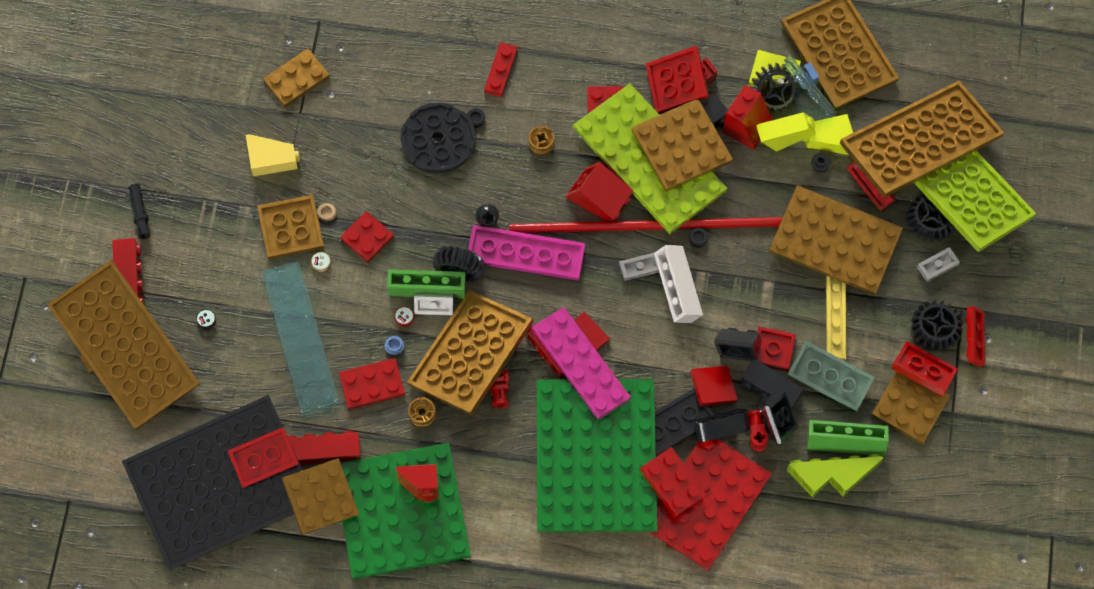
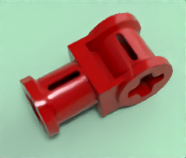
[490,369,509,408]
[748,410,768,452]

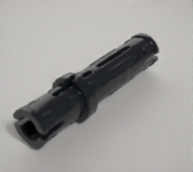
[128,184,151,239]

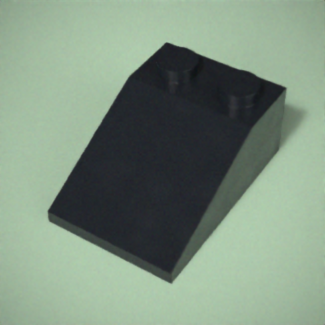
[758,391,798,444]

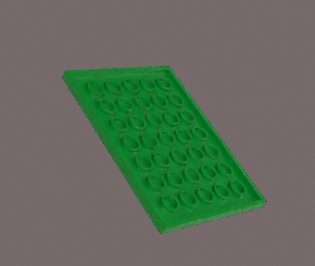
[537,379,657,533]

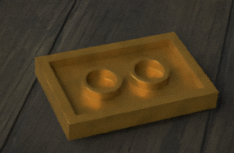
[263,48,330,108]

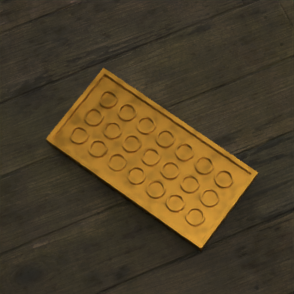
[840,81,1004,198]
[47,260,201,430]

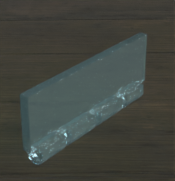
[784,54,836,118]

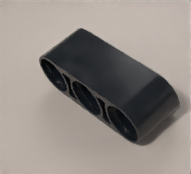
[694,408,750,442]

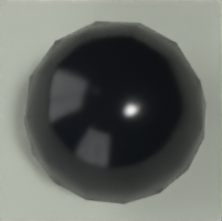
[475,203,499,227]

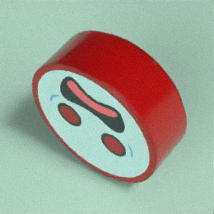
[394,307,414,327]

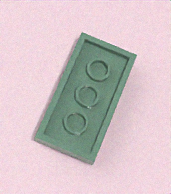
[788,341,875,412]

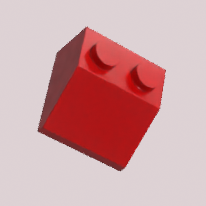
[396,464,439,502]

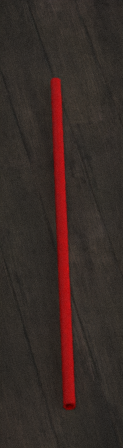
[509,217,783,233]

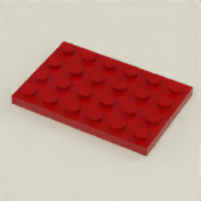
[648,439,772,571]

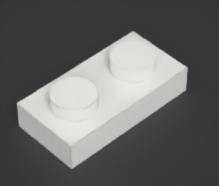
[414,293,453,315]

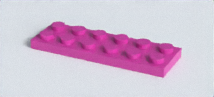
[468,225,585,281]
[532,307,631,420]

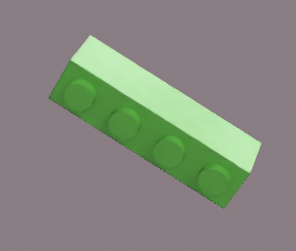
[387,269,466,298]
[807,420,889,456]

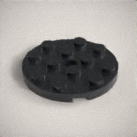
[401,103,475,173]

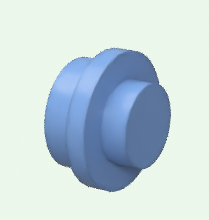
[385,336,404,355]

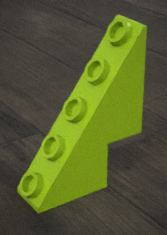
[787,454,883,497]

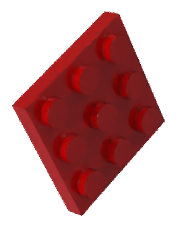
[646,46,709,115]

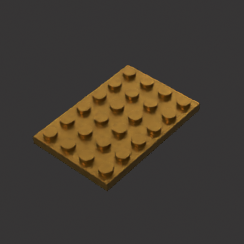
[781,0,899,111]
[769,185,903,295]
[407,290,534,416]

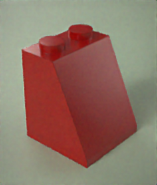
[722,85,773,150]
[565,162,633,221]

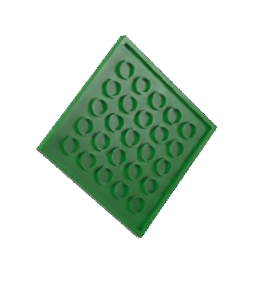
[341,443,471,580]

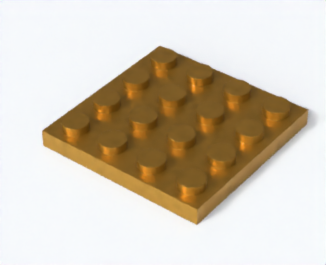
[631,99,733,192]

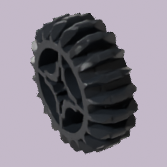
[750,63,800,113]
[906,194,955,243]
[433,246,484,282]
[911,300,963,351]

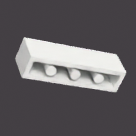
[654,245,703,323]

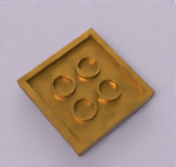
[257,195,324,260]
[871,371,951,445]
[282,458,359,535]

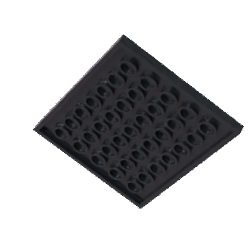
[122,395,303,571]

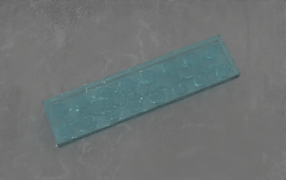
[262,261,339,413]

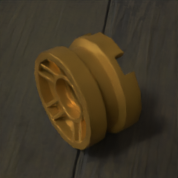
[528,126,555,156]
[408,397,436,428]

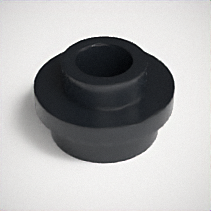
[811,153,830,172]

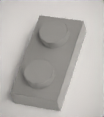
[917,247,960,282]
[619,253,659,281]

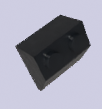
[714,328,762,361]

